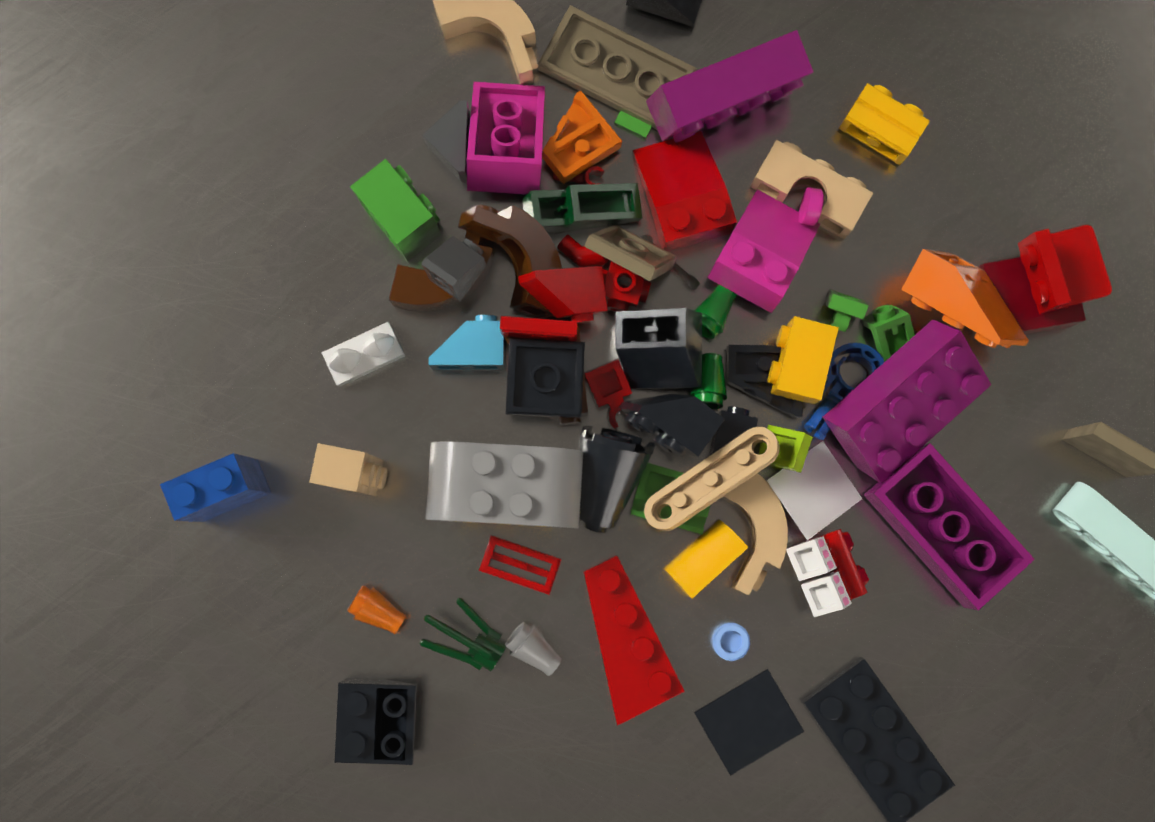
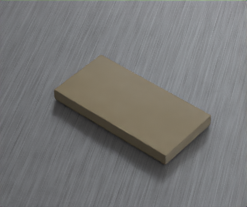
[537,5,697,130]

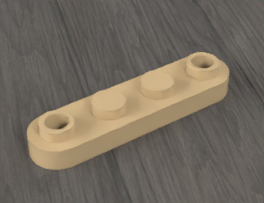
[644,427,780,531]

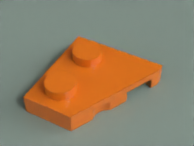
[542,90,622,184]

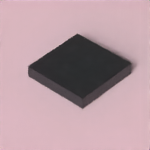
[505,339,585,418]

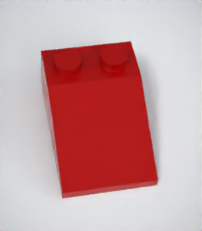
[632,131,737,251]

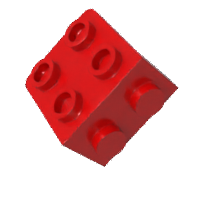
[1017,225,1112,314]

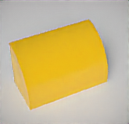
[664,519,748,599]

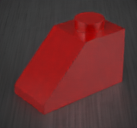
[518,266,608,323]

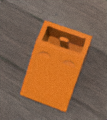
[901,249,1029,348]

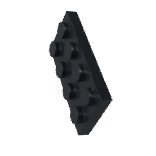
[801,657,955,822]

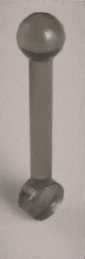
[641,234,700,290]

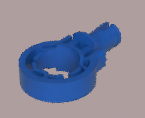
[804,343,885,440]

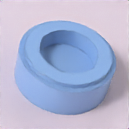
[711,622,750,661]

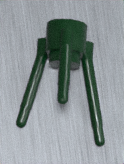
[420,598,506,672]

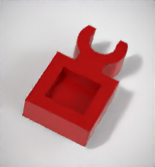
[584,359,632,429]

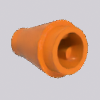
[347,585,406,635]

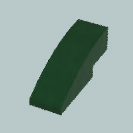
[522,183,643,233]

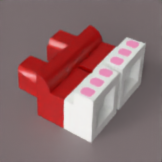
[786,529,869,617]

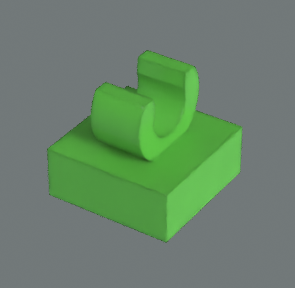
[825,289,869,332]

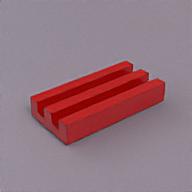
[500,316,578,341]
[479,535,562,595]

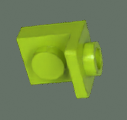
[758,425,813,473]

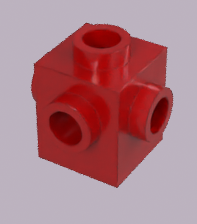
[602,261,651,312]

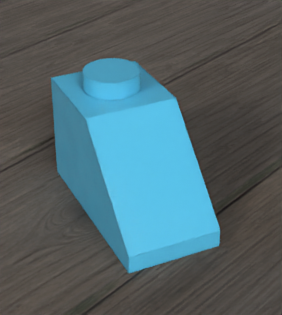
[428,315,506,370]

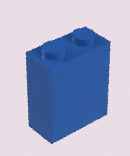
[160,453,271,522]

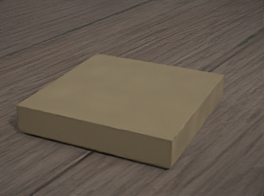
[584,225,677,281]
[1062,422,1155,478]

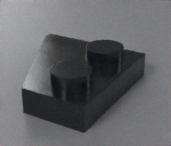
[727,345,803,418]

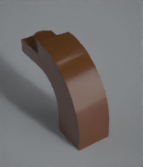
[458,205,562,319]
[389,206,495,312]

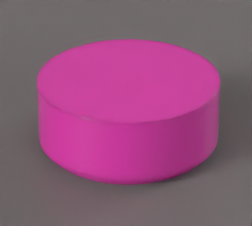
[799,187,824,226]

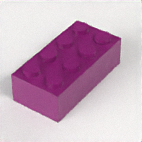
[646,30,814,143]
[823,320,992,483]
[864,443,1035,610]

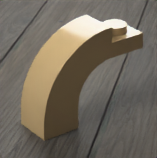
[432,0,538,85]
[721,473,788,596]

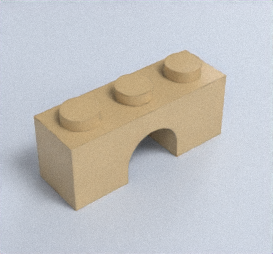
[750,140,873,239]
[309,443,387,496]

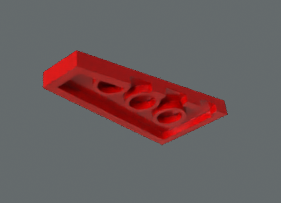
[584,555,685,726]

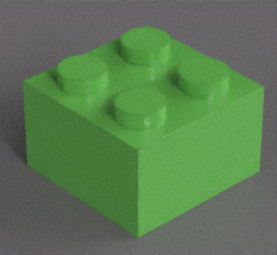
[350,159,441,261]

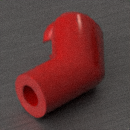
[557,234,609,267]

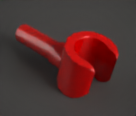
[553,166,605,185]

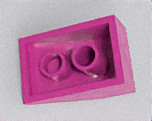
[467,82,545,194]
[707,189,820,313]

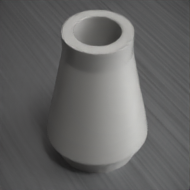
[505,622,562,676]

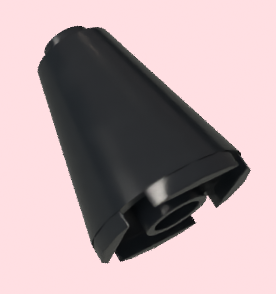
[580,426,655,533]

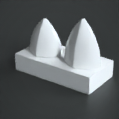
[322,322,405,387]

